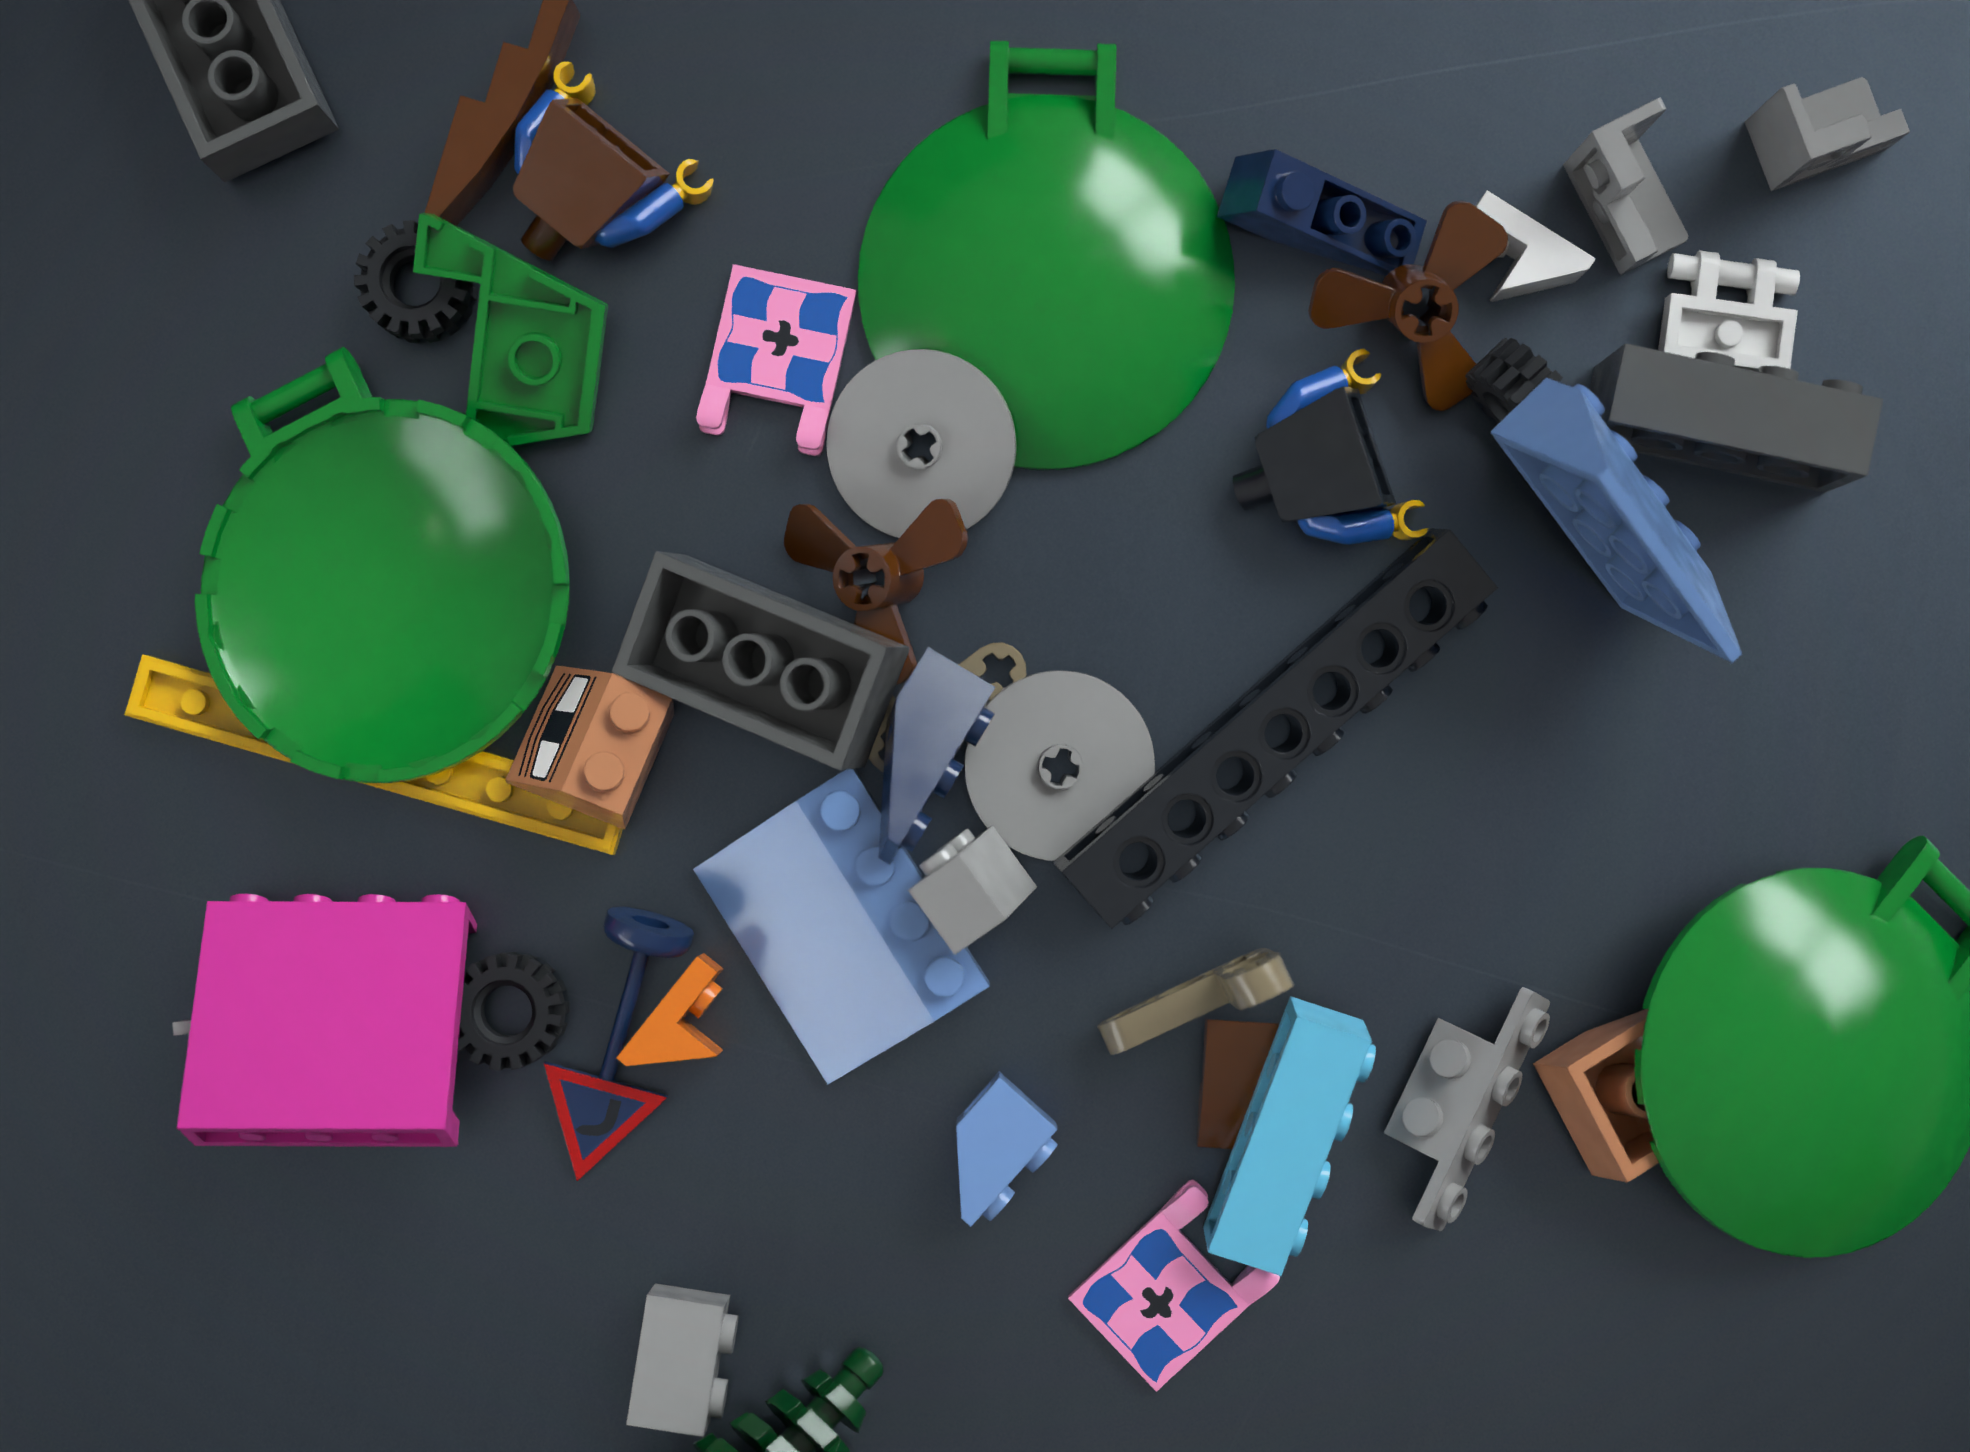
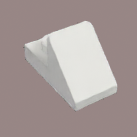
[1475,190,1596,302]

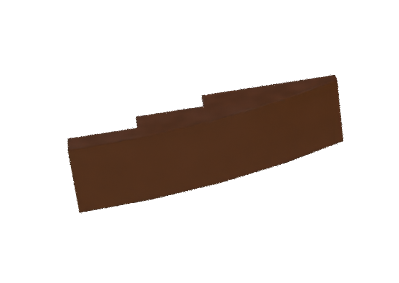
[425,0,581,226]

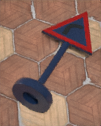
[544,907,694,1181]

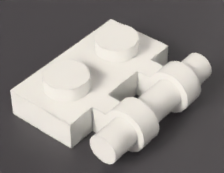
[1658,250,1800,372]

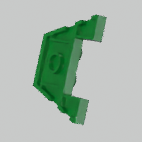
[413,213,608,446]

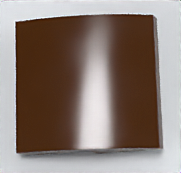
[1197,1019,1280,1149]

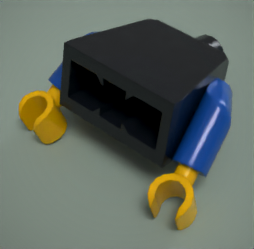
[1232,349,1428,545]

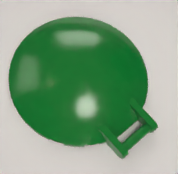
[858,40,1235,471]
[195,347,570,783]
[1635,836,1970,1258]

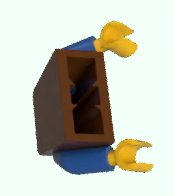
[513,61,714,261]

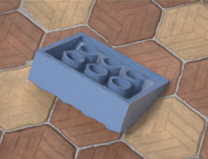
[1490,378,1742,663]
[693,769,990,1085]

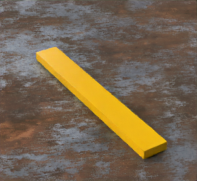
[124,654,623,855]

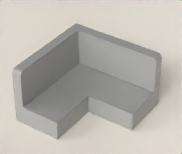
[1745,77,1910,191]
[1563,98,1688,276]

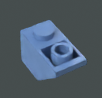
[956,1072,1058,1227]

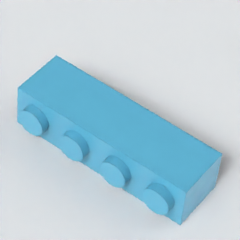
[1203,996,1376,1276]

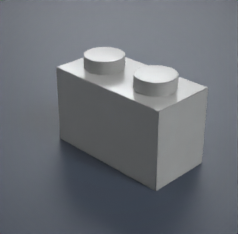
[908,825,1037,955]
[626,1283,738,1437]

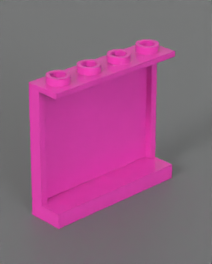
[177,894,477,1147]

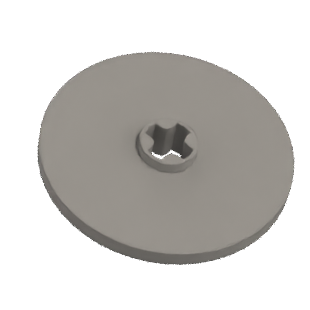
[827,349,1016,538]
[964,670,1155,861]

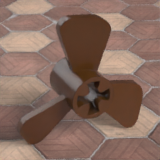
[1308,201,1508,411]
[784,498,968,685]

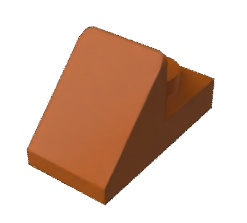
[616,953,723,1066]

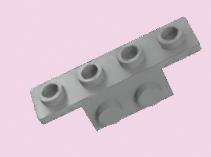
[1384,987,1550,1231]

